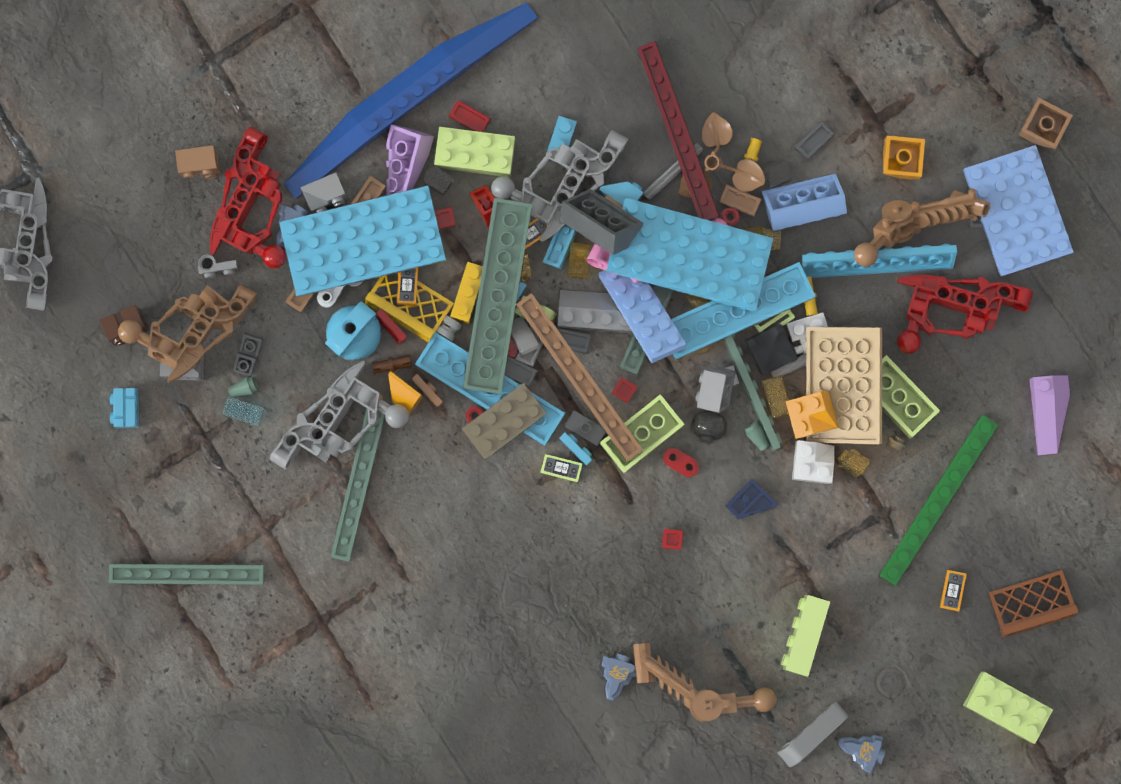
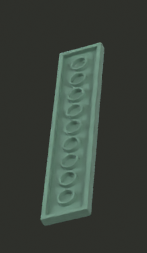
[463,198,532,394]

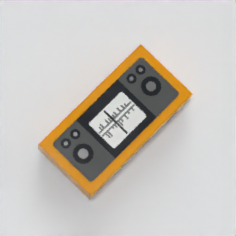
[525,218,549,250]
[397,268,418,306]
[939,570,967,612]

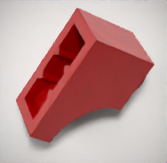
[469,185,494,229]

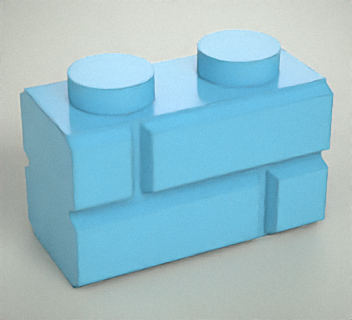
[110,388,139,428]

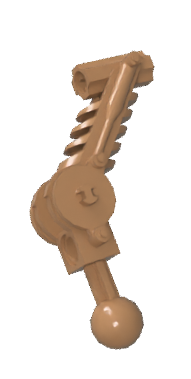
[854,189,991,267]
[633,643,777,722]

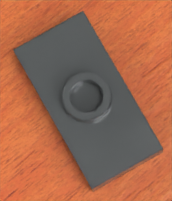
[564,410,606,446]

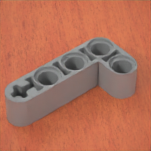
[777,701,849,767]

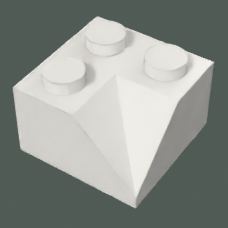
[792,440,834,484]

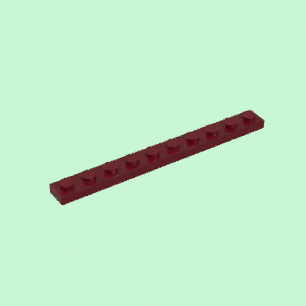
[638,41,720,221]

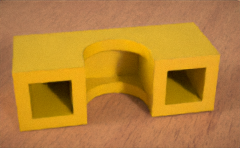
[450,262,483,324]

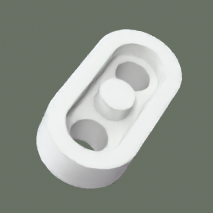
[317,285,345,308]

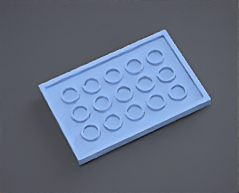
[963,145,1073,277]

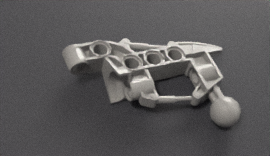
[491,130,628,242]
[0,178,53,311]
[270,361,409,470]

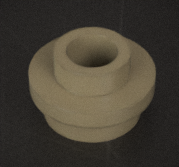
[888,434,907,451]

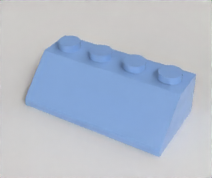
[762,174,847,231]

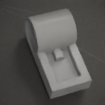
[198,254,239,279]

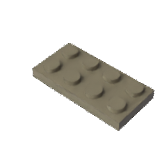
[462,383,546,460]

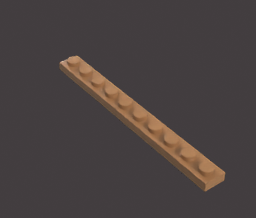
[516,293,643,462]

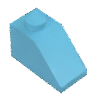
[599,181,643,206]

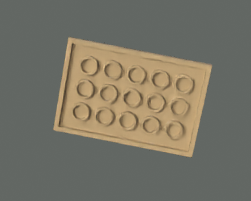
[806,327,882,444]

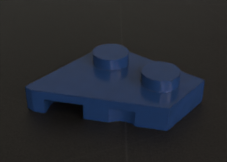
[725,479,779,520]

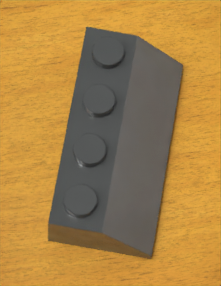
[561,189,643,255]

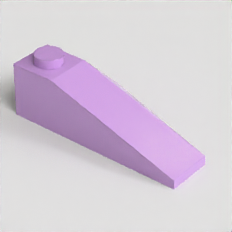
[386,124,434,196]
[1029,375,1070,455]

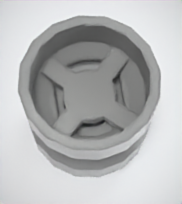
[436,315,462,342]

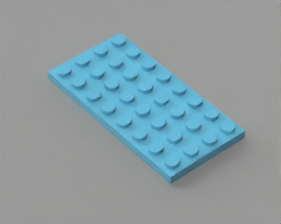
[279,186,446,297]
[606,198,773,312]

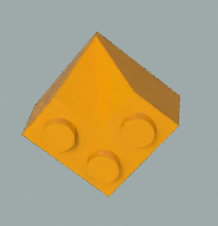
[883,136,925,181]
[786,390,839,439]

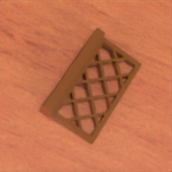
[988,570,1079,638]

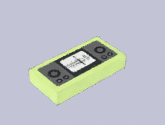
[540,454,582,482]

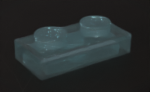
[222,396,265,427]

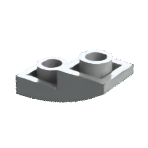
[511,316,540,355]

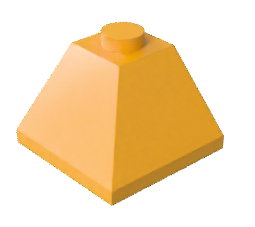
[388,371,423,415]

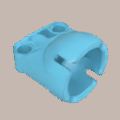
[325,301,381,361]

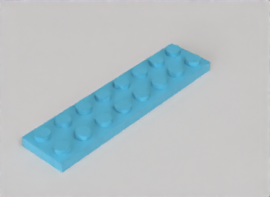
[801,244,957,278]
[671,262,816,360]
[415,332,565,446]

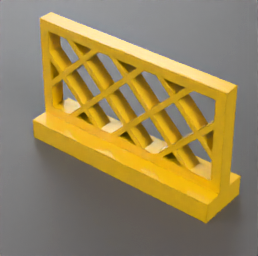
[365,272,454,343]

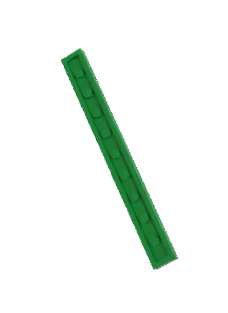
[879,414,998,586]

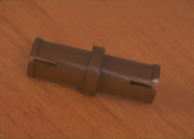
[372,355,412,374]

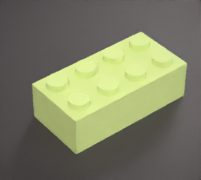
[434,127,515,178]
[882,355,940,439]
[600,394,684,474]
[781,595,830,677]
[963,672,1053,744]

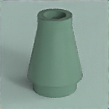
[228,376,258,398]
[744,421,770,451]

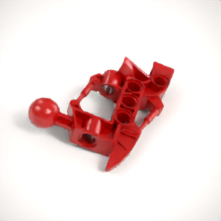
[210,127,286,269]
[897,275,1033,354]

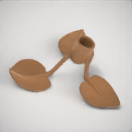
[678,112,765,198]

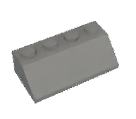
[558,290,633,334]

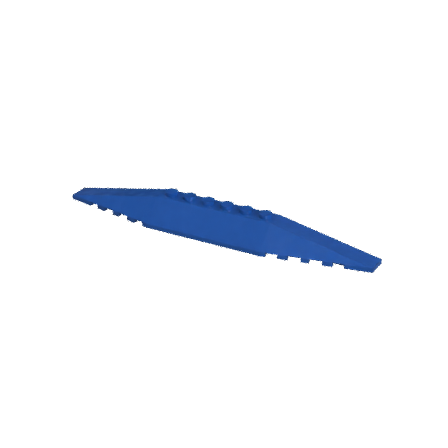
[284,3,538,199]

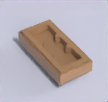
[719,184,761,217]
[412,374,444,408]

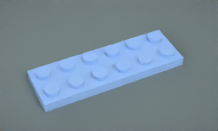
[599,270,686,363]

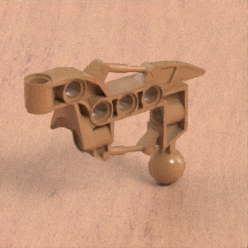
[118,284,258,383]

